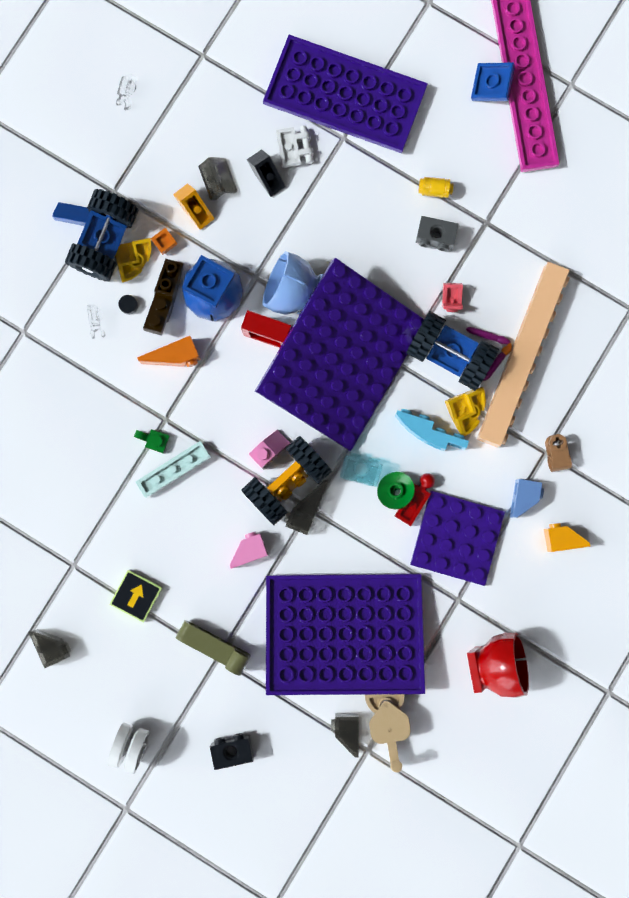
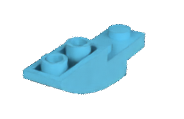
[395,409,469,451]

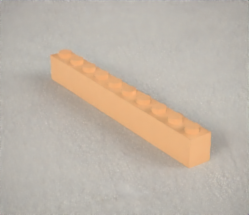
[477,262,570,448]

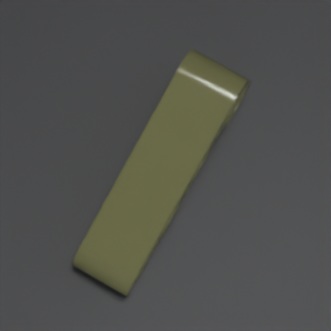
[175,620,251,676]

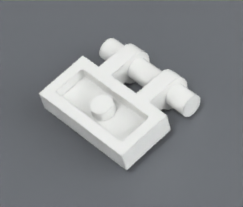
[276,126,314,168]

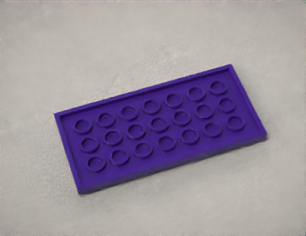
[263,34,428,154]

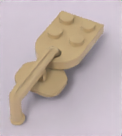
[365,694,410,772]

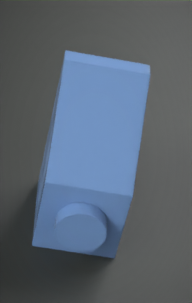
[510,479,544,518]

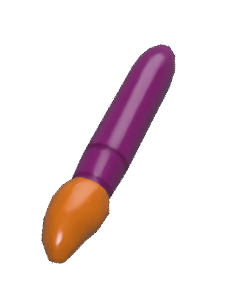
[483,343,512,381]

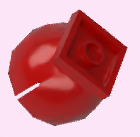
[467,633,529,698]

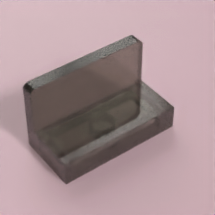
[198,157,237,200]

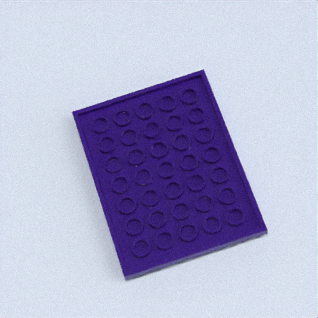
[254,258,424,451]
[266,574,425,695]

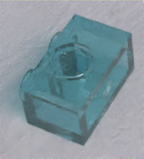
[339,452,383,488]

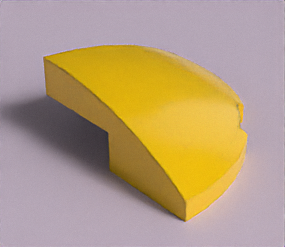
[115,238,151,283]
[445,387,486,436]

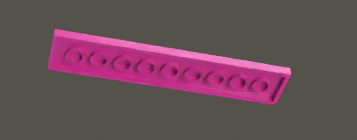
[491,0,559,172]

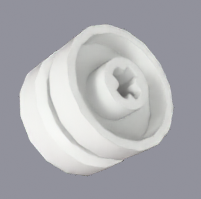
[107,722,150,774]

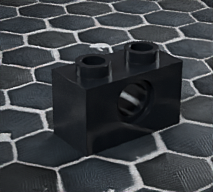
[209,733,254,770]

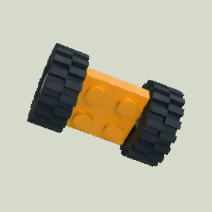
[241,436,332,525]

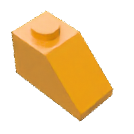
[173,183,215,230]
[544,523,590,552]

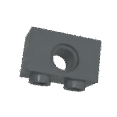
[415,216,459,252]

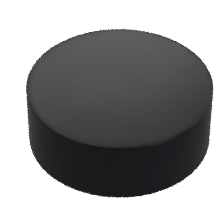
[118,295,138,315]

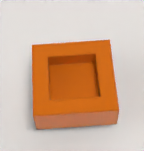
[150,227,177,255]

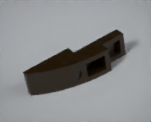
[143,258,184,336]

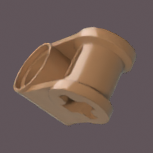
[545,434,572,472]

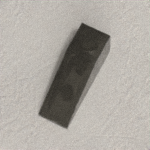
[283,480,329,535]

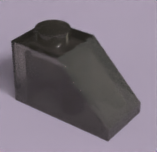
[29,629,71,669]
[331,713,359,758]

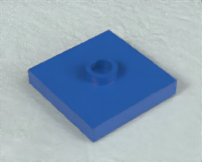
[471,62,515,101]

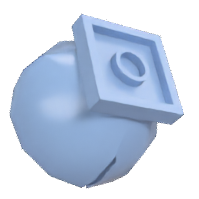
[262,251,324,315]

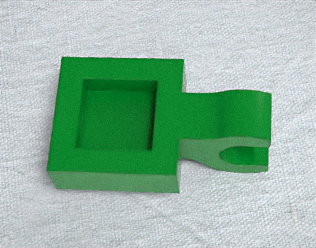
[134,429,170,454]

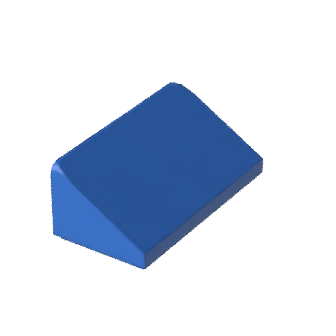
[52,202,90,226]

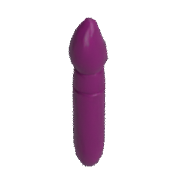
[466,327,511,344]

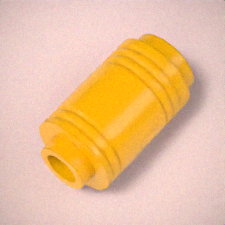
[418,176,454,198]

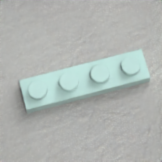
[135,441,211,498]

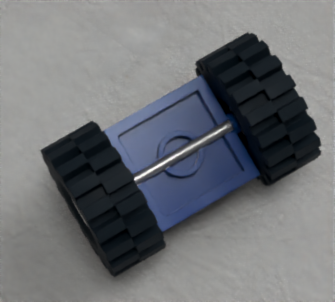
[65,189,139,282]
[406,311,499,391]

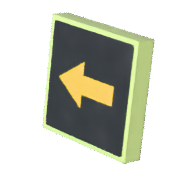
[109,570,163,623]

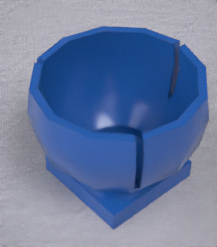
[182,255,243,321]

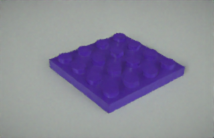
[410,491,505,586]

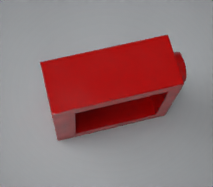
[241,310,292,348]

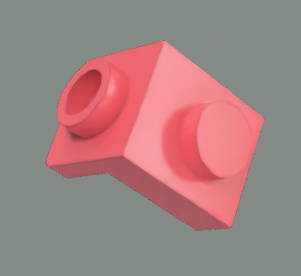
[442,283,463,312]

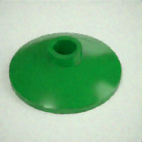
[377,472,415,510]

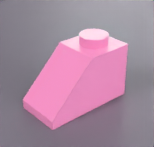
[249,430,291,469]
[230,531,268,569]

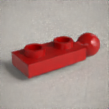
[394,473,435,527]

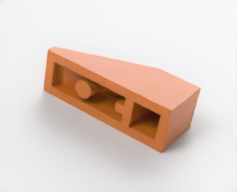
[137,336,201,367]

